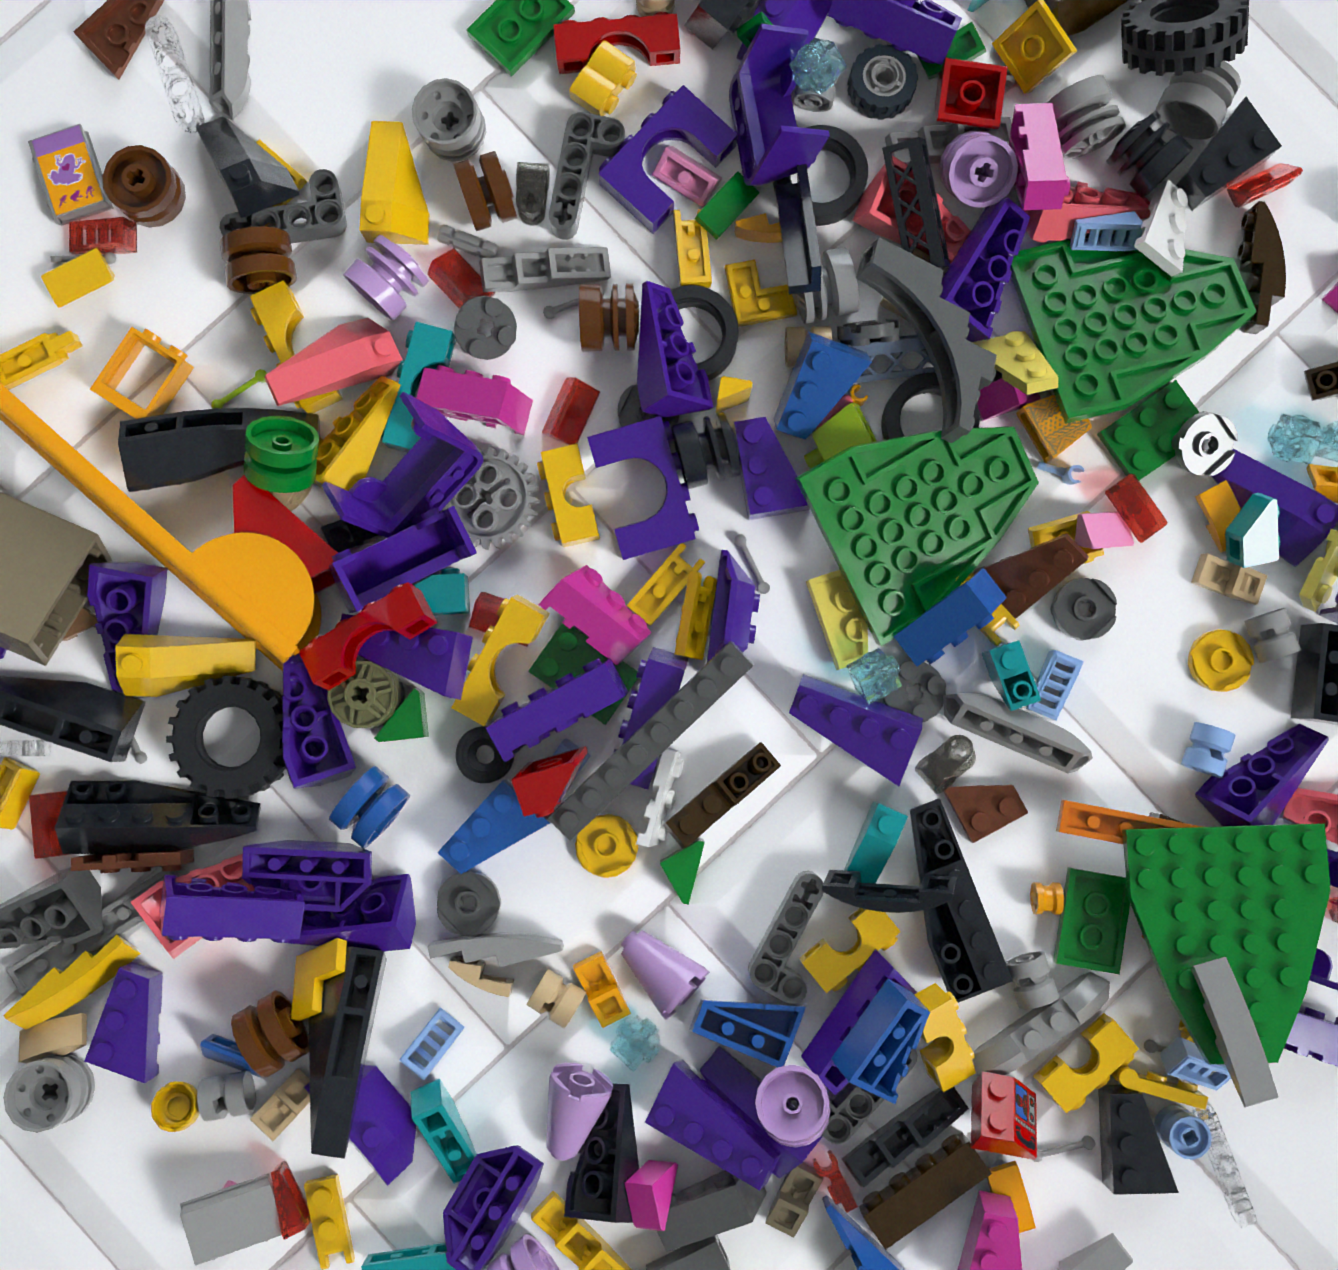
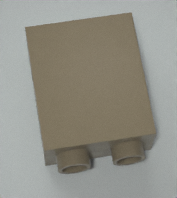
[0,492,112,666]

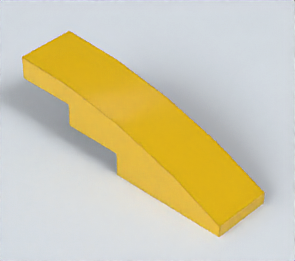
[3,934,141,1030]
[531,1190,632,1270]

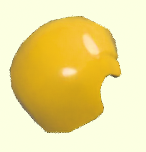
[151,1081,200,1132]

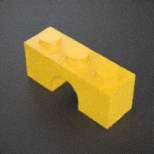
[537,444,600,548]
[799,908,901,994]
[914,983,976,1092]
[1033,1013,1139,1114]

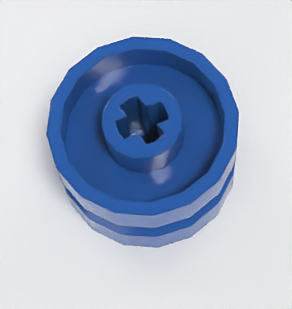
[328,766,411,849]

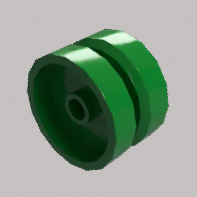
[244,416,319,493]

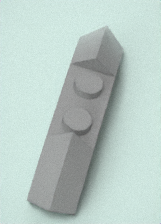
[209,0,252,120]
[943,693,1093,774]
[973,972,1110,1076]

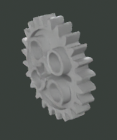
[441,447,540,550]

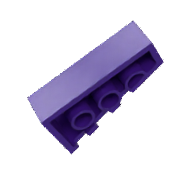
[940,197,1030,342]
[340,613,473,700]
[789,674,923,787]
[801,948,918,1095]
[644,1059,781,1191]

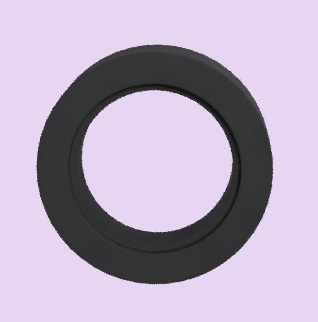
[773,125,868,226]
[671,285,739,381]
[881,372,980,440]

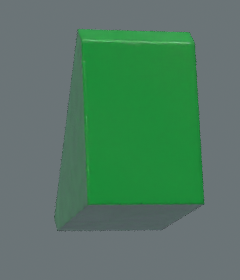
[374,688,429,742]
[660,838,705,905]

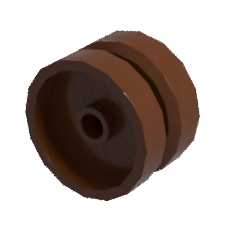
[102,145,186,228]
[453,151,518,232]
[219,226,297,294]
[231,990,309,1078]

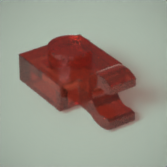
[812,1150,858,1213]

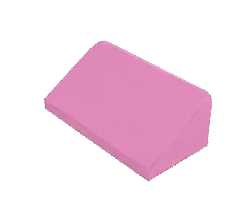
[652,146,722,207]
[1075,511,1134,549]

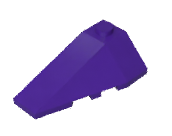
[637,280,714,417]
[1211,448,1338,567]
[87,562,168,697]
[287,874,416,952]
[699,1045,823,1179]

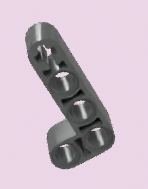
[549,112,625,240]
[219,169,347,244]
[748,870,824,1005]
[797,1049,918,1145]

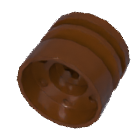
[579,283,639,352]

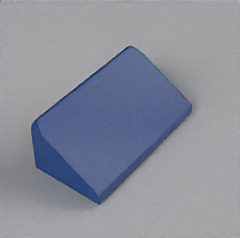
[200,1034,262,1078]

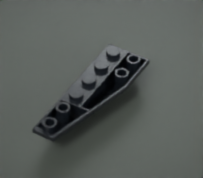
[118,408,320,492]
[0,676,146,762]
[55,780,261,854]
[909,798,1013,1003]
[309,946,387,1159]

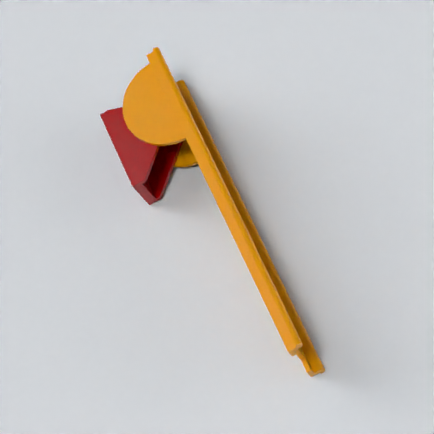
[0,383,338,672]

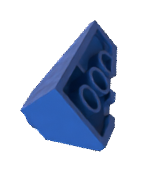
[822,1195,904,1270]

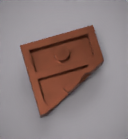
[942,784,1029,843]

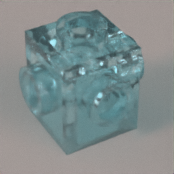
[789,38,847,94]
[1267,413,1324,464]
[846,648,902,704]
[609,1014,660,1072]

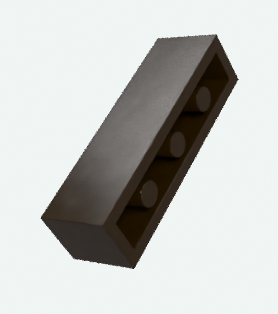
[858,1132,992,1250]

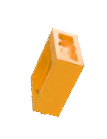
[90,327,194,419]

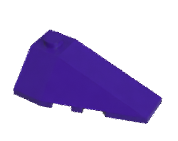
[282,654,357,789]
[1195,723,1329,827]

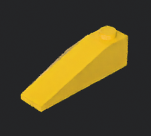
[359,121,430,245]
[314,376,401,491]
[115,634,256,697]

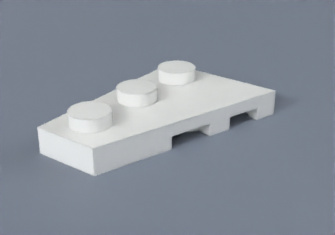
[1134,179,1188,277]
[636,749,684,847]

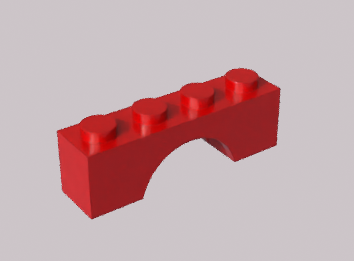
[554,12,681,74]
[299,582,438,691]

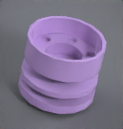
[343,235,429,321]

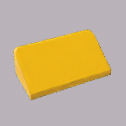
[41,247,115,308]
[715,376,753,413]
[0,757,40,830]

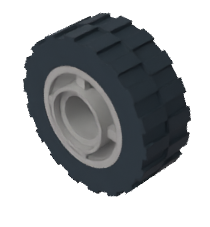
[847,44,918,120]

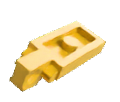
[0,331,83,390]

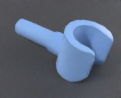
[1037,461,1085,485]

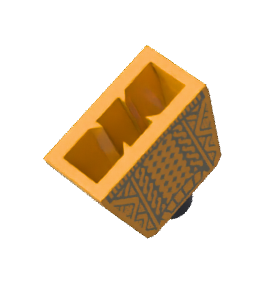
[1016,395,1092,463]

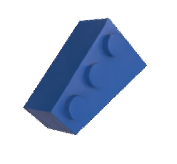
[773,331,872,440]
[894,568,1007,667]
[437,779,551,874]
[831,979,930,1104]
[689,999,806,1068]

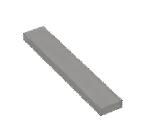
[6,871,180,996]

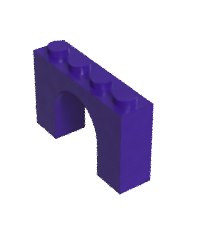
[598,85,738,234]
[587,416,699,560]

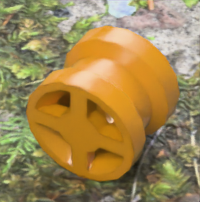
[1030,882,1064,915]

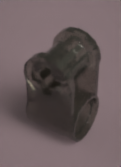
[516,161,550,226]
[914,734,976,795]

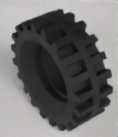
[1121,0,1249,76]
[166,676,286,799]

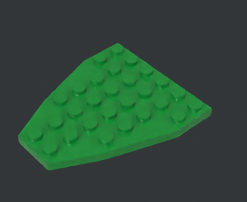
[1010,240,1256,424]
[795,427,1039,646]
[1122,824,1331,1065]

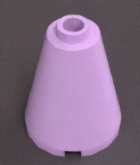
[621,930,710,1020]
[546,1063,613,1161]

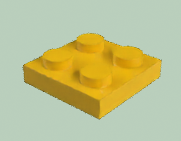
[991,0,1077,94]

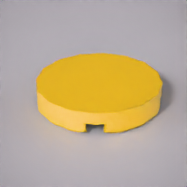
[1188,629,1254,692]
[575,814,638,878]

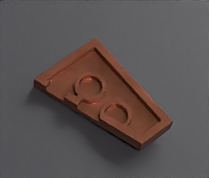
[73,0,164,80]
[973,533,1089,619]
[71,849,194,873]

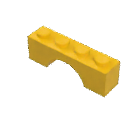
[249,280,343,414]
[451,594,550,727]

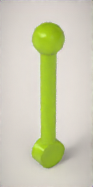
[211,369,267,409]

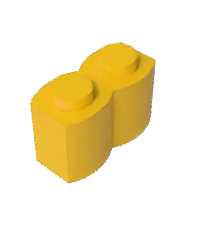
[569,40,637,116]

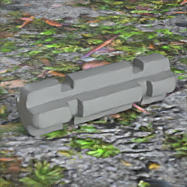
[437,225,498,258]

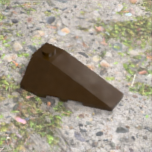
[1024,0,1129,37]

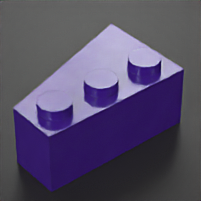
[733,417,810,520]
[84,962,163,1083]

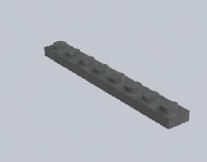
[547,641,754,841]

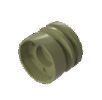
[327,661,405,728]

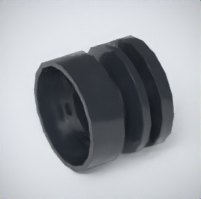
[1106,110,1194,199]
[671,412,740,490]

